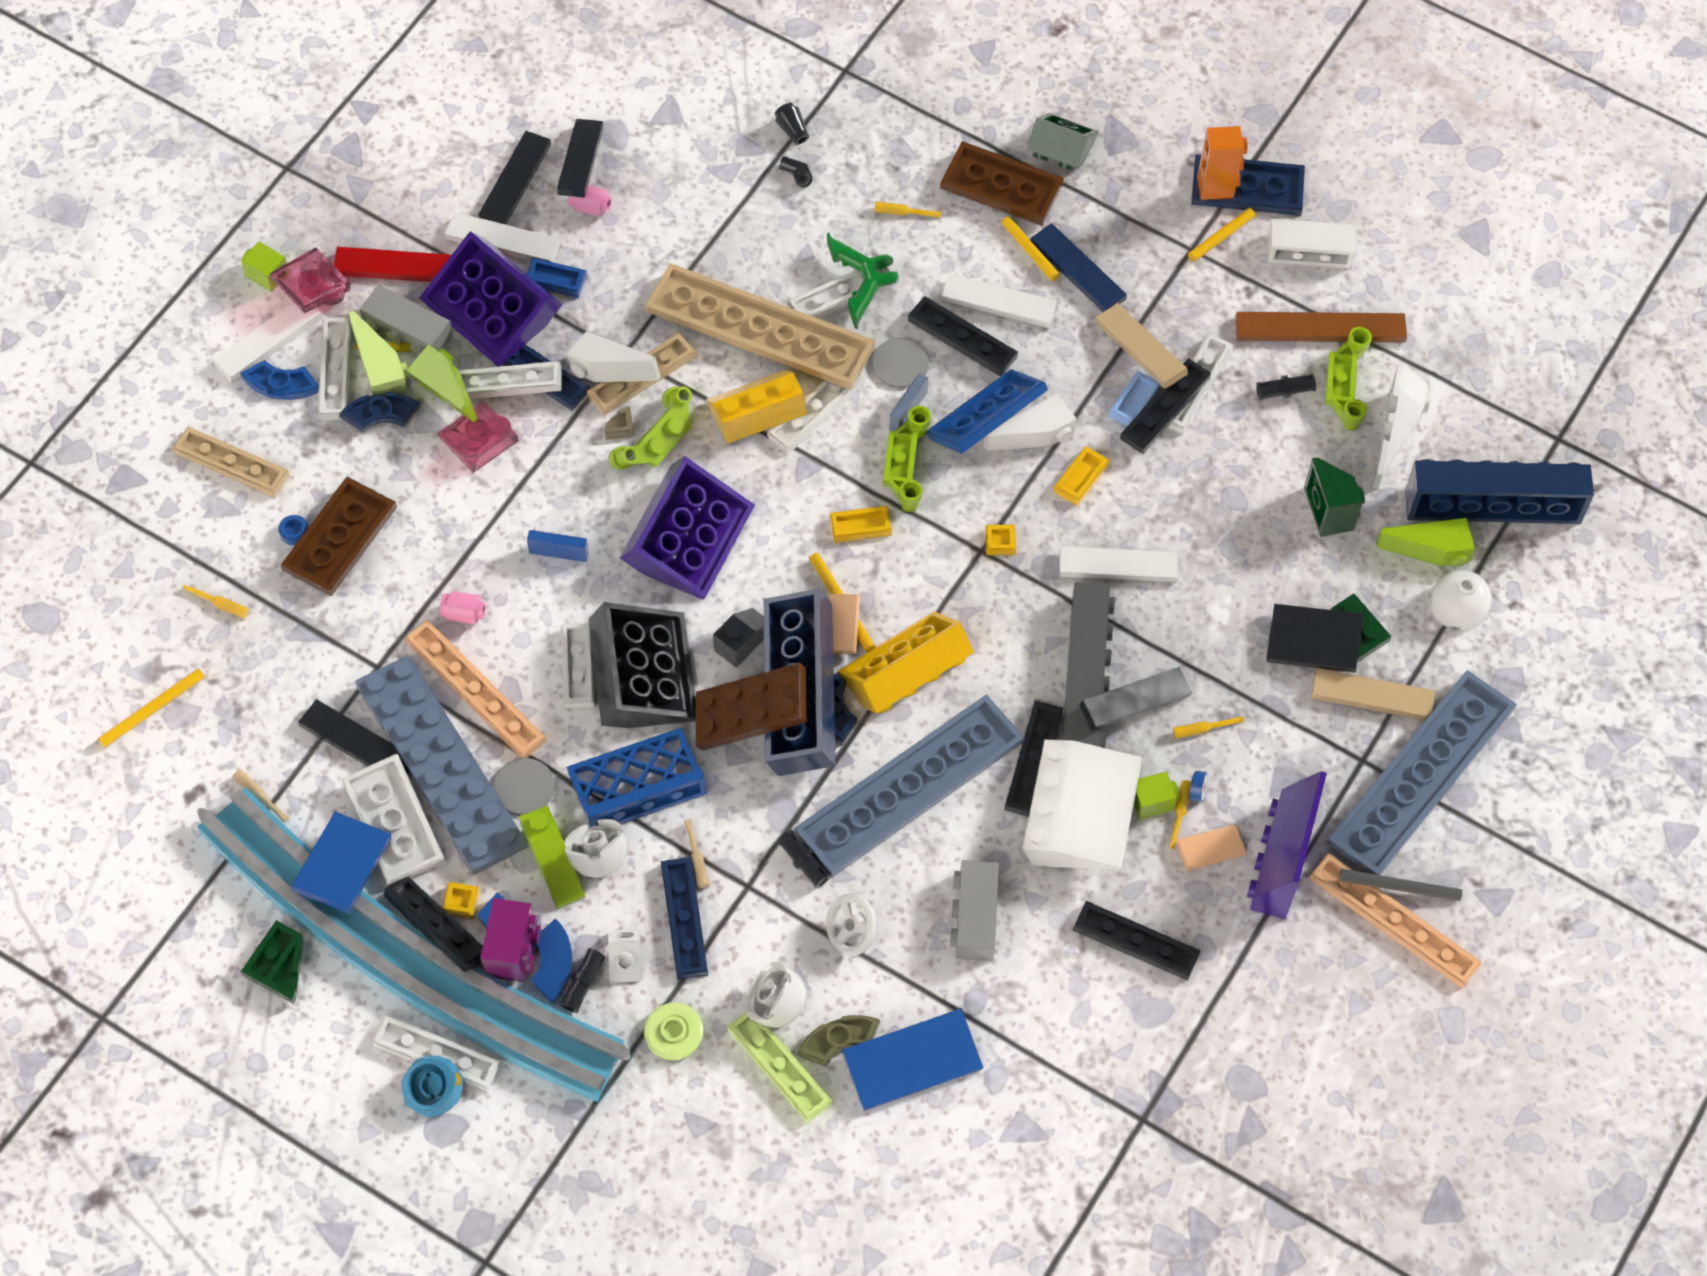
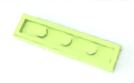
[727,1009,832,1124]

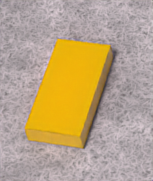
[1053,446,1110,506]
[829,506,892,543]

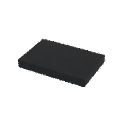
[1266,604,1364,673]

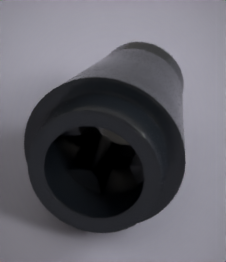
[774,102,810,145]

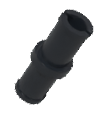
[1256,373,1316,401]
[777,829,831,889]
[559,948,606,1013]

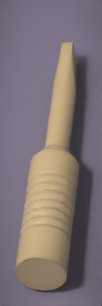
[232,769,289,822]
[684,819,710,889]

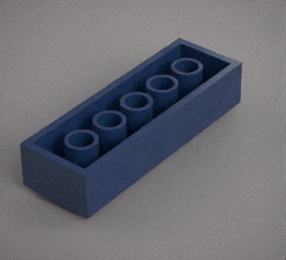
[1405,459,1594,524]
[763,588,836,776]

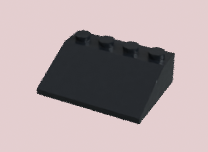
[589,602,696,729]

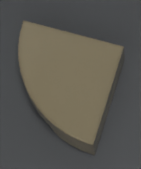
[605,407,634,440]

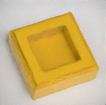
[985,524,1016,555]
[442,882,480,919]

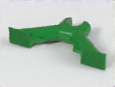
[826,232,899,329]

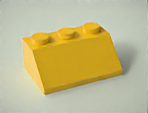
[706,370,807,444]

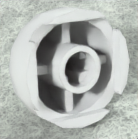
[1431,570,1491,631]
[564,819,628,878]
[745,962,806,1028]

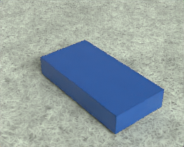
[527,258,587,298]
[527,530,589,562]

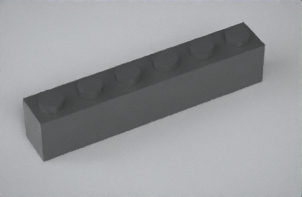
[1062,582,1115,748]

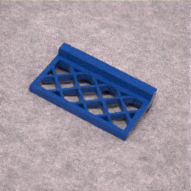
[566,728,707,828]

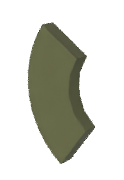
[797,1015,881,1067]

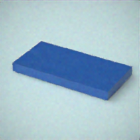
[926,369,1048,454]
[842,1008,983,1111]

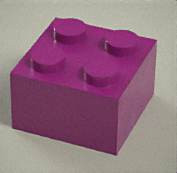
[480,898,541,983]

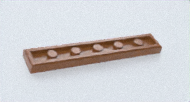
[1235,312,1407,342]

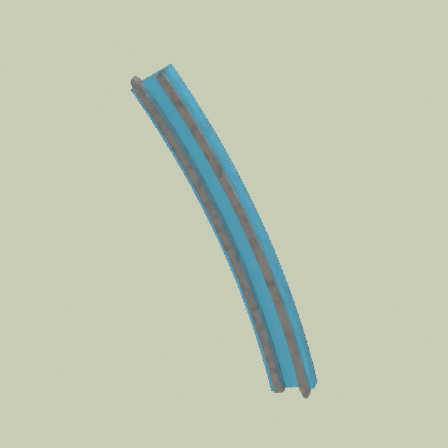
[197,787,631,1102]

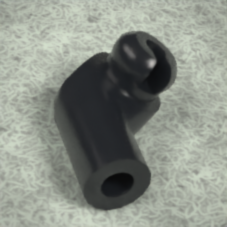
[779,156,813,188]

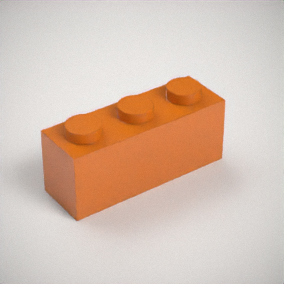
[1197,126,1248,200]

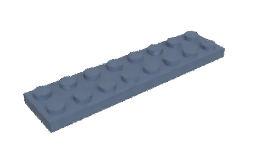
[355,655,527,875]
[1326,670,1517,875]
[794,694,1025,878]

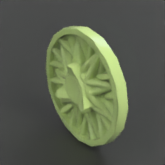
[644,1003,703,1060]

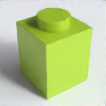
[241,241,289,292]
[1134,771,1179,820]

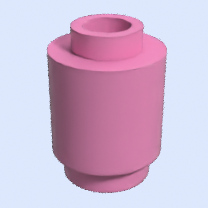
[568,185,612,217]
[440,591,486,625]

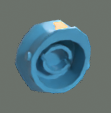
[401,1055,464,1118]

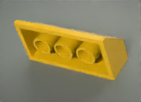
[837,611,974,714]

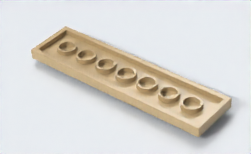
[645,263,875,390]

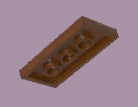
[940,141,1064,226]
[281,476,397,597]
[696,663,806,751]

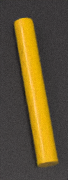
[1188,208,1256,262]
[1001,216,1060,282]

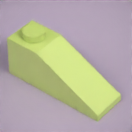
[348,311,410,395]

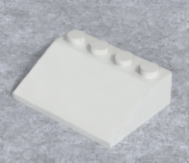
[1022,740,1142,870]

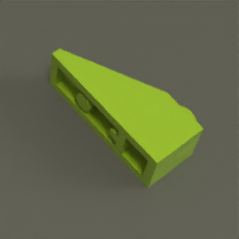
[406,344,478,423]
[1376,518,1475,567]
[519,805,586,909]

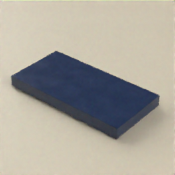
[1191,154,1305,216]

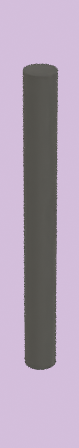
[1339,869,1462,901]

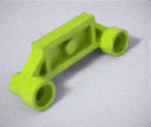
[1324,327,1372,431]
[608,386,692,470]
[883,405,931,512]

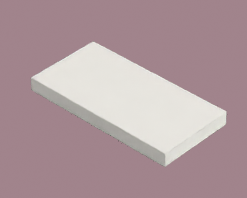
[341,754,446,886]

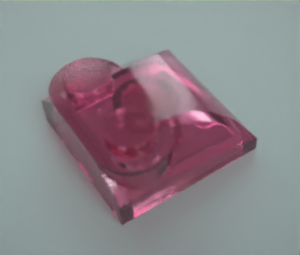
[270,247,351,313]
[437,401,519,473]

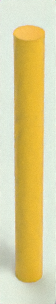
[809,553,876,653]
[97,668,205,748]

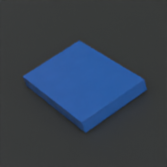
[292,811,391,914]

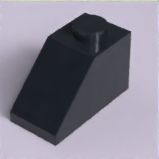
[713,608,764,668]

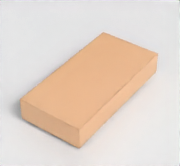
[828,594,860,654]
[1177,824,1246,871]

